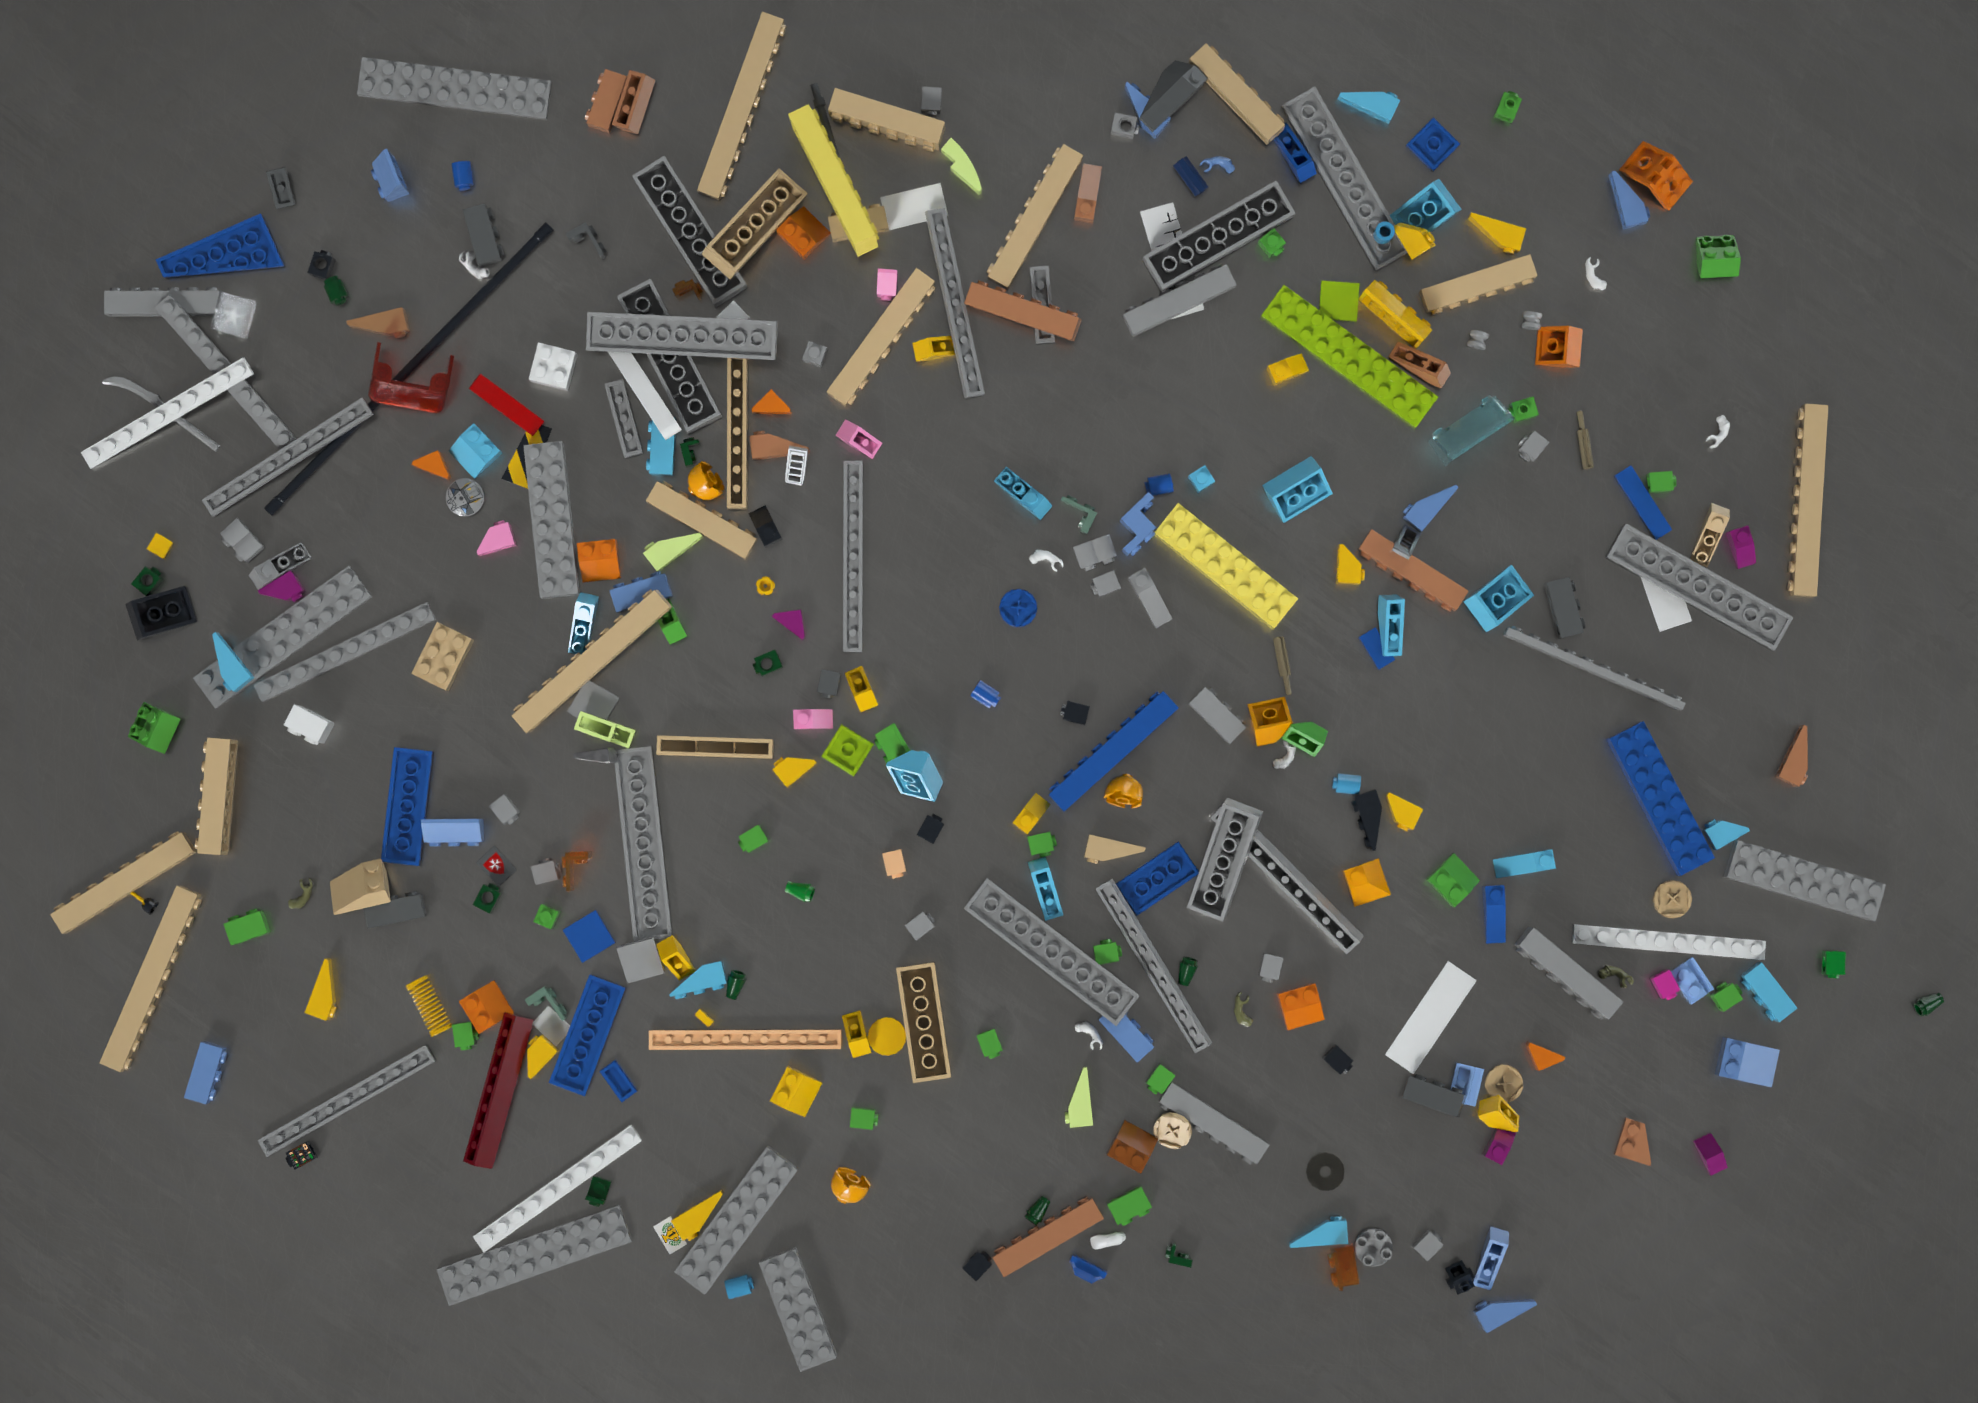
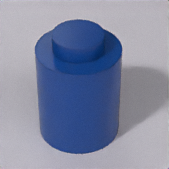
[451,161,474,191]
[1144,473,1174,496]
[970,680,1001,708]

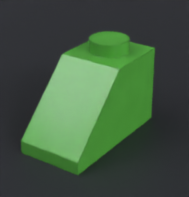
[658,598,687,644]
[1282,722,1328,757]

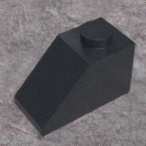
[748,505,783,548]

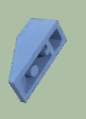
[1609,171,1650,230]
[1403,485,1459,532]
[1473,1226,1509,1290]
[1473,1299,1537,1333]

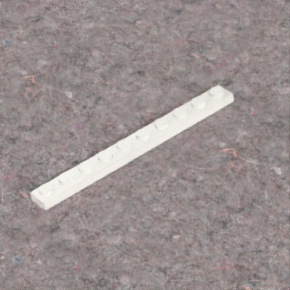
[81,357,254,469]
[1572,924,1766,960]
[473,1125,642,1252]

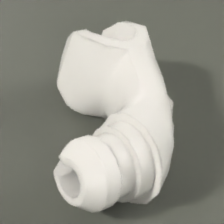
[459,251,490,279]
[1585,257,1607,290]
[1706,415,1730,449]
[1029,550,1063,572]
[1272,740,1297,769]
[1075,1021,1103,1050]
[1090,1232,1126,1250]

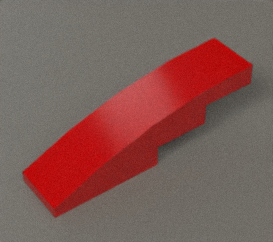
[468,373,544,436]

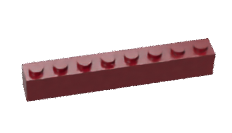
[463,1012,534,1169]

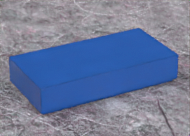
[1359,627,1395,670]
[599,1060,638,1102]

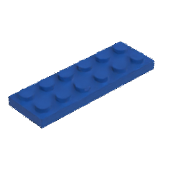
[381,747,433,866]
[549,974,626,1096]

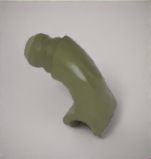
[288,878,313,909]
[1598,965,1634,989]
[1234,992,1253,1027]

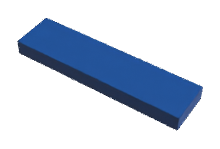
[1614,466,1672,540]

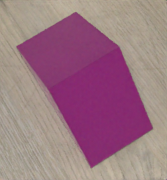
[772,610,805,640]
[1693,1133,1728,1176]

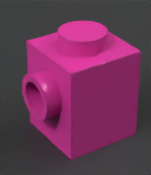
[1650,969,1680,1000]

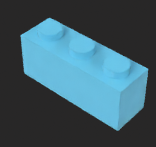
[646,417,677,476]
[1740,962,1797,1022]

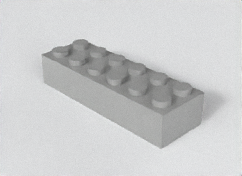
[1187,798,1264,922]
[1514,927,1623,1020]
[759,1247,837,1372]

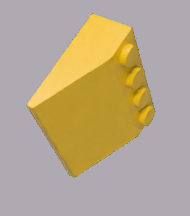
[1358,280,1432,349]

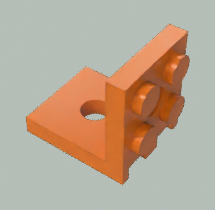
[1619,141,1693,211]

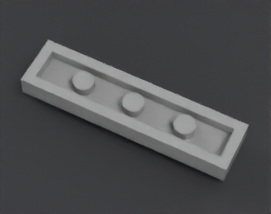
[1030,266,1055,344]
[604,379,643,458]

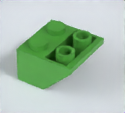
[1696,235,1741,278]
[128,702,180,754]

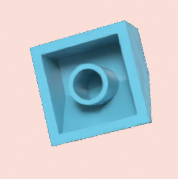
[448,423,502,479]

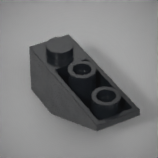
[1351,789,1382,851]

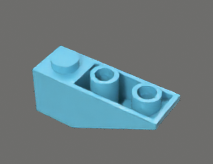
[994,467,1052,520]
[568,592,599,654]
[669,961,727,999]

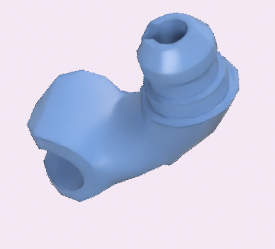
[1200,156,1235,174]

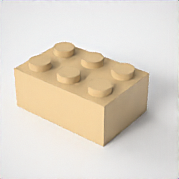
[411,622,474,691]

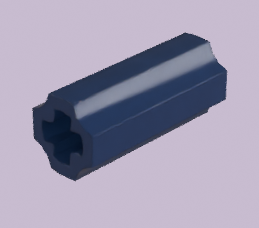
[1173,156,1209,197]

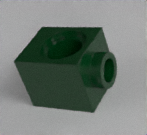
[131,566,164,596]
[752,650,783,677]
[473,883,502,914]

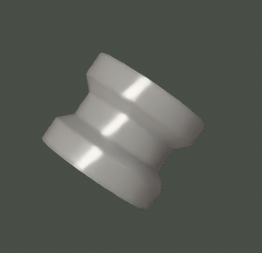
[1522,311,1543,330]
[1467,330,1489,350]

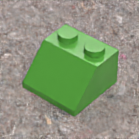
[874,723,910,764]
[1426,853,1480,907]

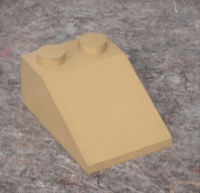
[330,858,391,915]

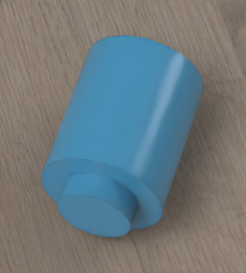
[1373,222,1395,244]
[1332,773,1361,795]
[724,1275,755,1299]

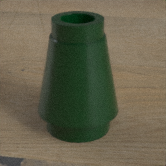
[1178,956,1198,986]
[726,970,747,1000]
[1914,993,1944,1017]
[1024,1196,1051,1226]

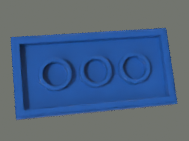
[1116,841,1199,916]

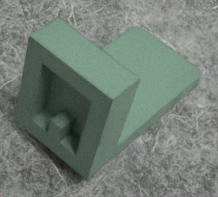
[1061,495,1097,535]
[525,986,567,1021]

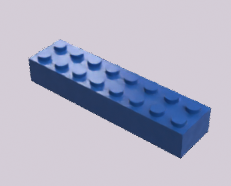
[1048,691,1179,812]
[1606,721,1715,876]

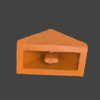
[752,389,791,414]
[411,450,451,480]
[1526,1041,1565,1071]

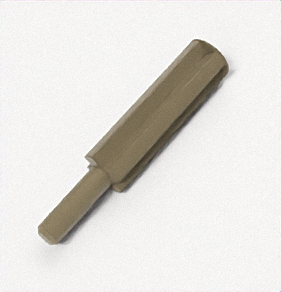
[1577,411,1594,469]
[1273,637,1292,695]

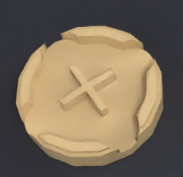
[1653,880,1692,918]
[1484,1064,1523,1102]
[1153,1112,1192,1149]

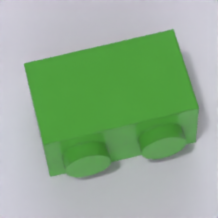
[223,908,271,945]
[1107,1185,1152,1226]

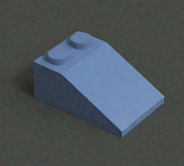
[371,149,409,202]
[1715,1037,1780,1087]

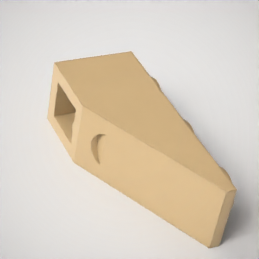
[1690,503,1730,567]

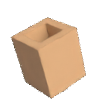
[882,849,907,879]

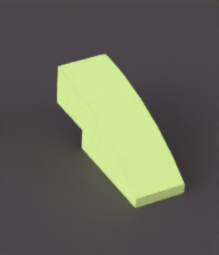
[941,138,982,195]
[574,711,636,748]

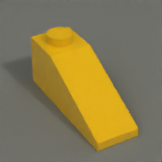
[1468,212,1526,255]
[304,958,337,1021]
[671,1190,724,1241]

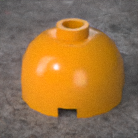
[688,461,724,500]
[1104,774,1143,808]
[831,1167,871,1204]

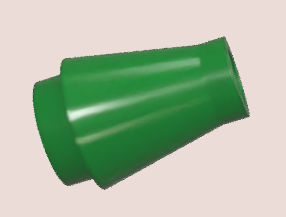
[785,881,815,902]

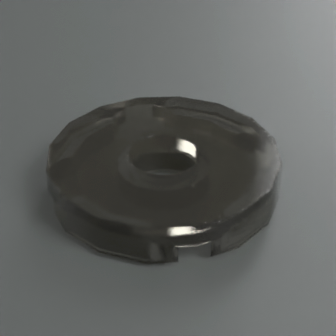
[1306,1152,1344,1191]

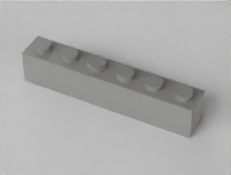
[1123,264,1237,337]
[104,287,223,316]
[1159,1082,1269,1165]

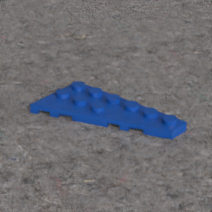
[156,213,285,278]

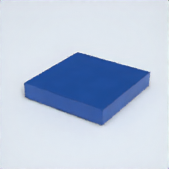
[1406,117,1460,172]
[563,910,616,963]

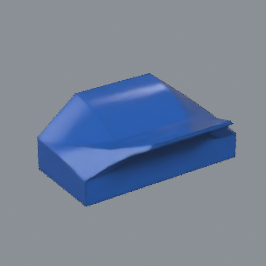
[1069,1254,1107,1284]

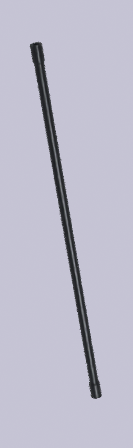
[264,222,554,516]

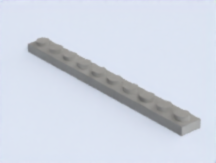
[925,208,985,398]
[155,295,297,450]
[202,398,374,517]
[843,461,863,652]
[254,602,436,702]
[1503,626,1686,711]
[1096,878,1212,1053]
[257,1045,436,1157]

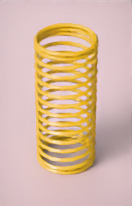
[405,975,452,1037]

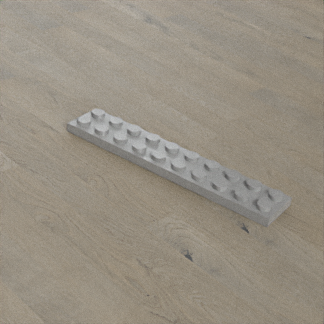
[357,57,552,120]
[1281,87,1408,271]
[586,312,778,360]
[1606,523,1793,651]
[193,566,372,709]
[614,746,672,941]
[964,878,1140,1026]
[436,1205,632,1306]

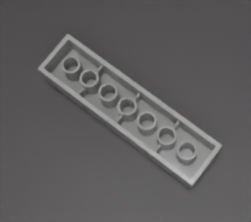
[632,156,748,308]
[1143,180,1295,292]
[617,279,722,434]
[523,441,580,599]
[1723,840,1886,921]
[674,1146,799,1295]

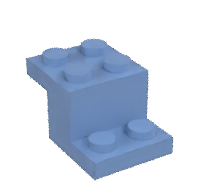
[1120,492,1156,556]

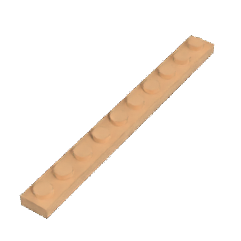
[649,1029,842,1050]

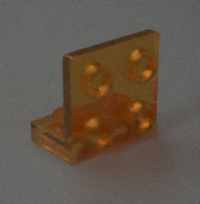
[562,851,592,891]
[1327,1245,1359,1291]

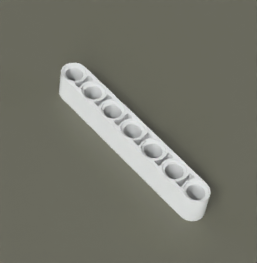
[608,352,682,440]

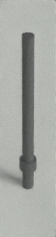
[810,83,840,158]

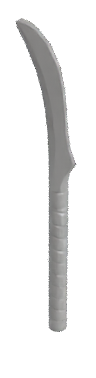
[102,376,220,452]

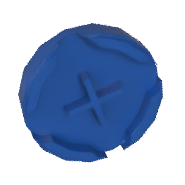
[999,589,1037,627]

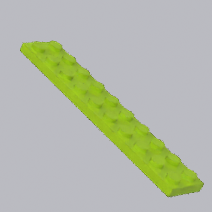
[1261,285,1438,428]

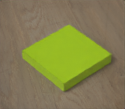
[1319,281,1360,322]
[821,724,874,776]

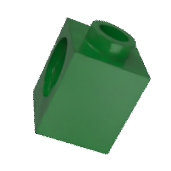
[1822,951,1846,978]

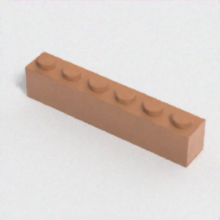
[964,280,1082,341]
[1358,529,1469,612]
[992,1196,1104,1277]

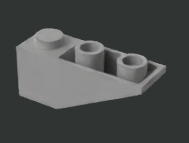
[249,542,312,590]

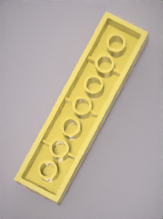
[788,104,879,257]
[1155,503,1298,630]

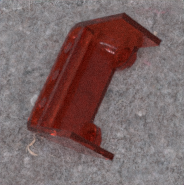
[368,342,454,413]

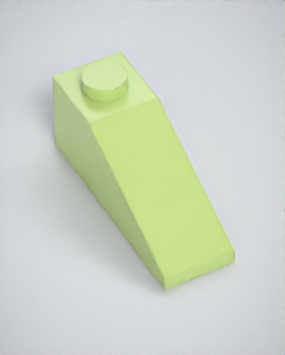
[643,533,703,572]
[1065,1067,1093,1128]

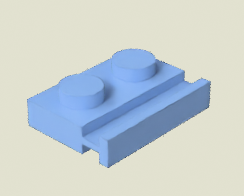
[1671,957,1714,1005]
[1450,1063,1485,1107]

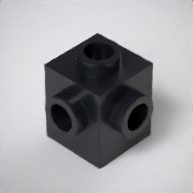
[1445,1260,1475,1295]

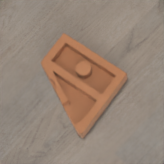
[1614,1118,1651,1166]

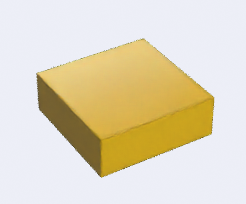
[147,533,174,559]
[695,1008,715,1027]

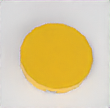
[868,1017,906,1056]

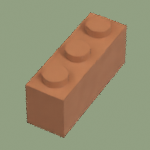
[585,69,627,133]
[612,70,656,135]

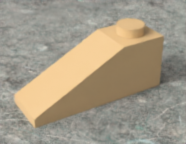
[1084,834,1146,864]

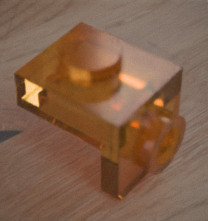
[672,279,703,300]

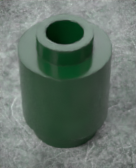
[324,276,349,306]

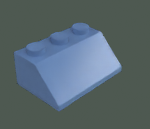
[421,819,484,846]

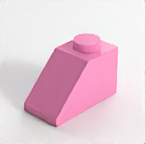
[877,269,898,301]
[835,419,882,459]
[477,520,517,556]
[793,709,833,730]

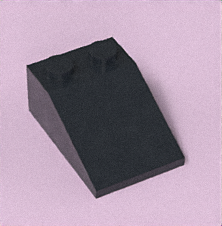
[125,586,197,641]

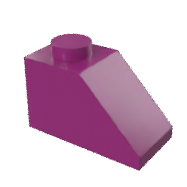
[1726,526,1756,569]
[258,570,305,602]
[1482,1128,1516,1165]

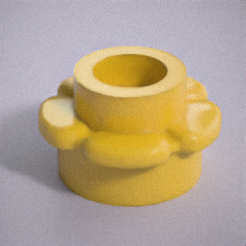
[756,576,775,595]

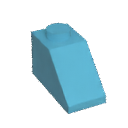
[1702,819,1750,850]

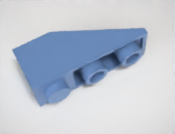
[1125,82,1171,139]

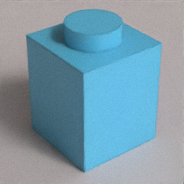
[1188,465,1215,493]

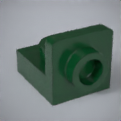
[680,437,700,468]
[585,1176,612,1207]
[1165,1243,1193,1268]

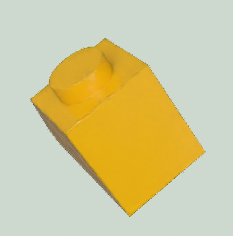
[1394,222,1436,259]
[912,336,955,362]
[1266,353,1309,386]
[1336,544,1365,585]
[845,666,878,712]
[772,757,817,788]
[1385,792,1423,831]
[1012,793,1051,835]
[656,935,696,981]
[842,1011,871,1058]
[527,1035,559,1079]
[1477,1095,1520,1132]

